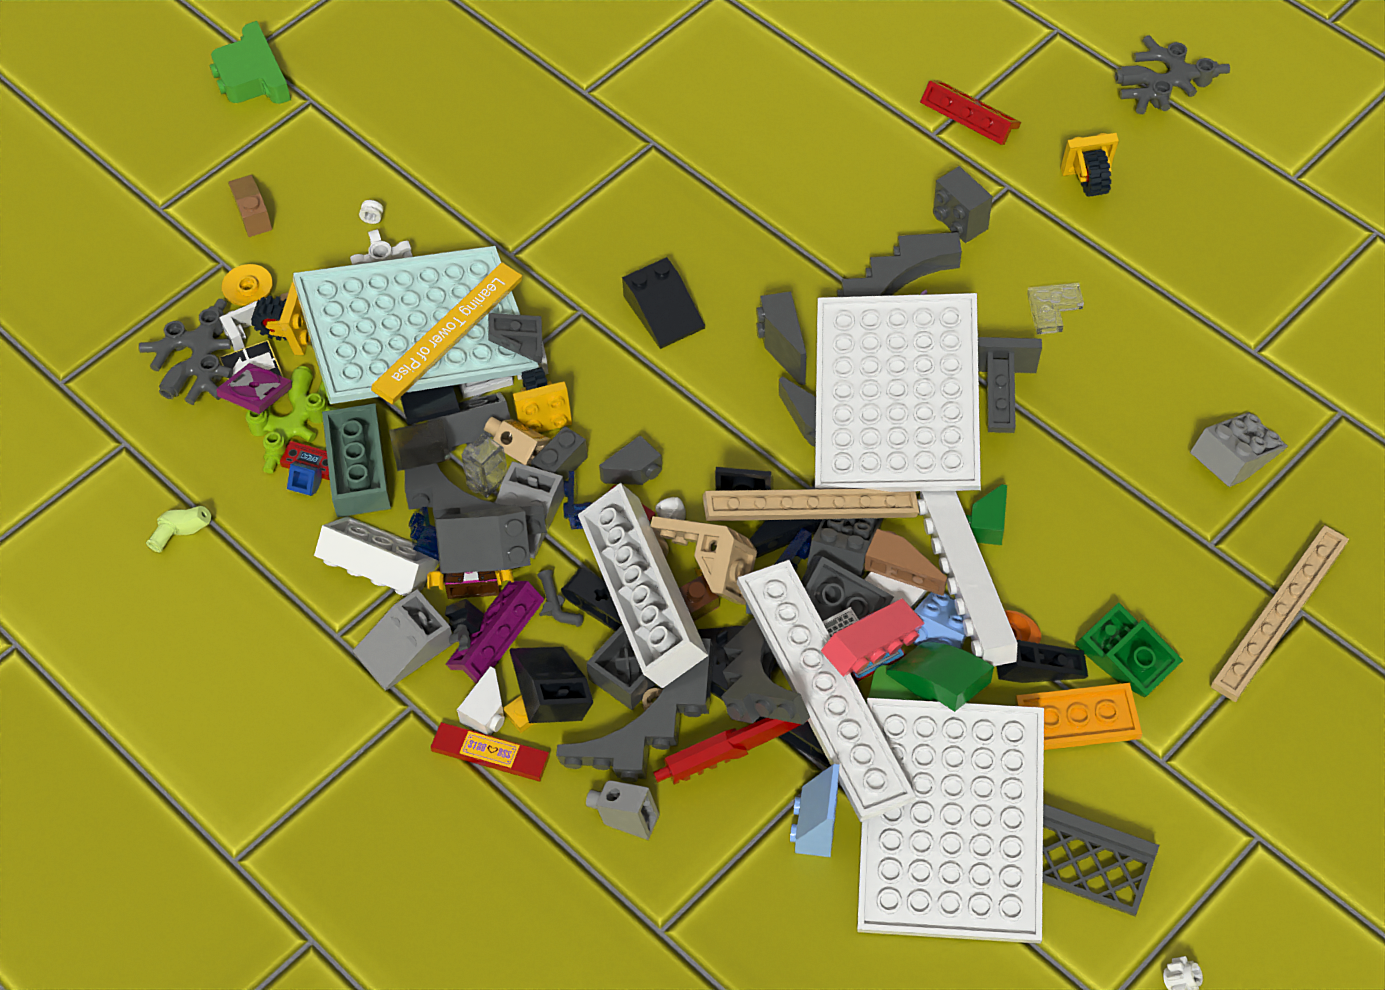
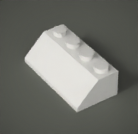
[314,516,439,596]

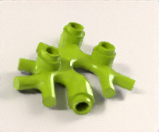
[246,366,340,474]

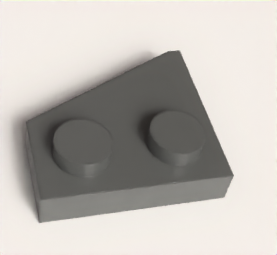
[488,313,543,363]

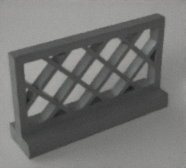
[1042,804,1160,917]

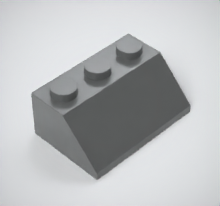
[426,392,510,453]

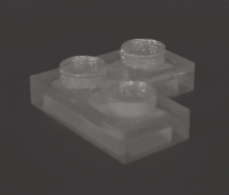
[1027,283,1084,334]

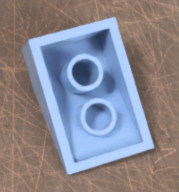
[790,764,840,857]

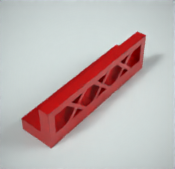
[920,80,1021,145]

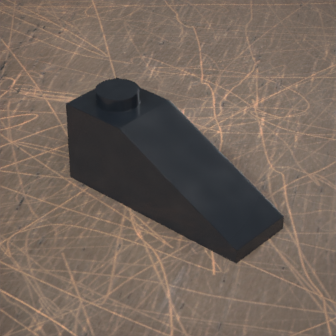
[750,519,822,558]
[996,640,1088,683]

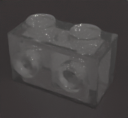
[461,433,507,498]

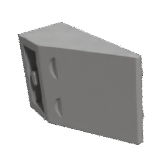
[1190,412,1288,487]
[496,461,565,559]
[352,589,452,691]

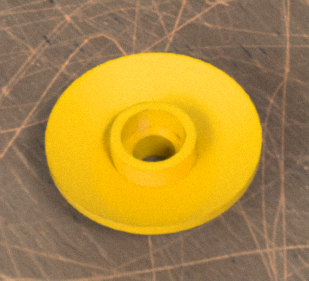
[222,264,273,306]

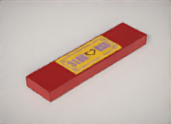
[431,722,550,782]

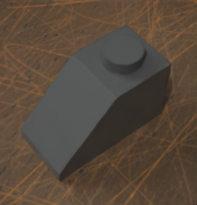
[599,435,662,485]

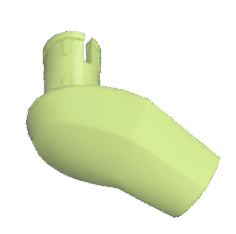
[146,506,211,553]

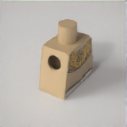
[484,417,551,465]

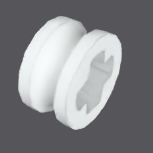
[359,200,384,224]

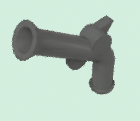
[537,570,584,627]

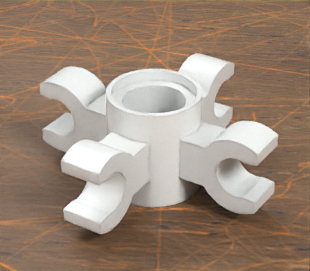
[350,229,413,265]

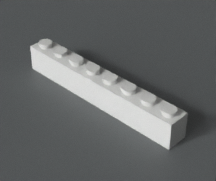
[917,491,1018,666]

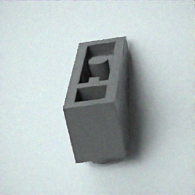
[779,376,816,447]

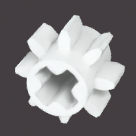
[1163,956,1203,990]

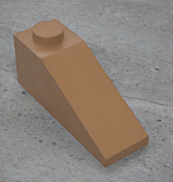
[228,175,272,237]
[864,529,947,596]

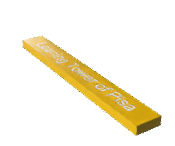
[371,262,522,405]

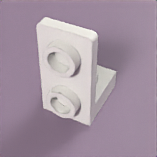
[219,298,267,352]

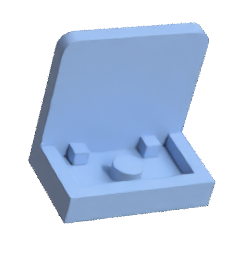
[912,592,966,649]

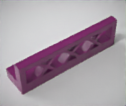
[446,581,545,684]

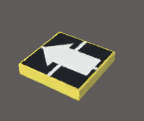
[219,340,283,380]

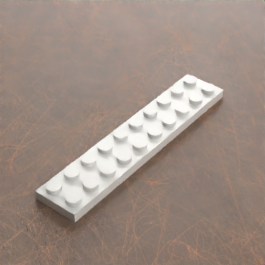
[737,560,916,822]

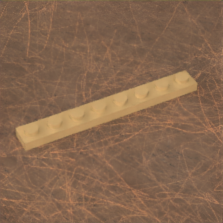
[703,489,919,521]
[1211,525,1349,702]

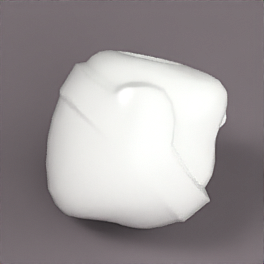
[655,497,686,520]

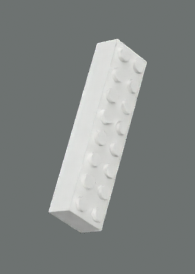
[578,483,708,688]

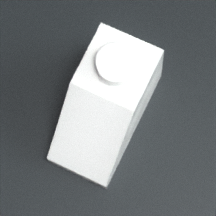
[457,666,505,736]

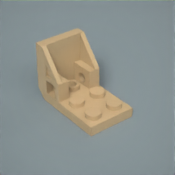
[650,516,757,605]

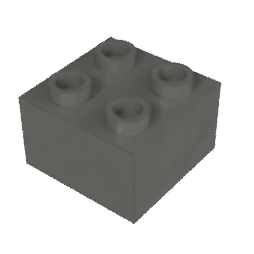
[933,166,993,243]
[586,624,656,710]

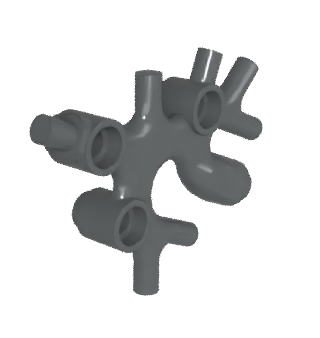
[1115,35,1230,114]
[139,299,233,405]

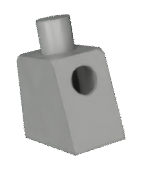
[586,781,660,840]

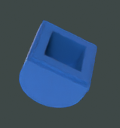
[287,462,322,496]

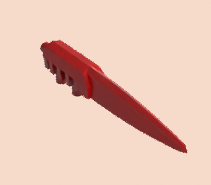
[653,718,808,785]

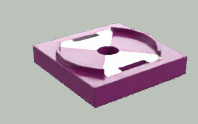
[216,363,292,414]

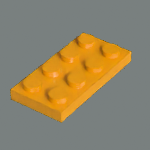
[1015,683,1142,750]

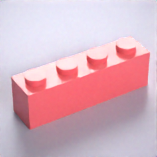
[821,598,925,677]

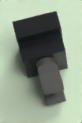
[445,599,484,651]

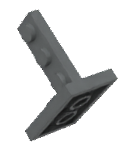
[978,337,1042,433]

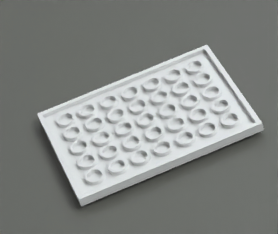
[815,293,981,492]
[857,698,1044,944]

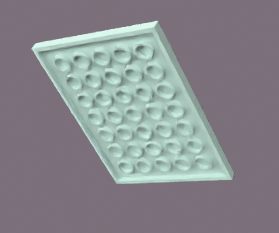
[293,246,538,404]

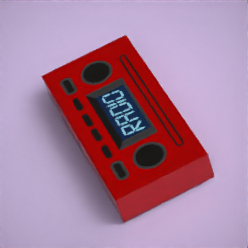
[280,441,330,480]

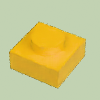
[503,695,534,733]

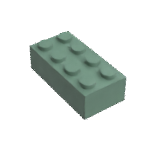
[322,404,391,517]

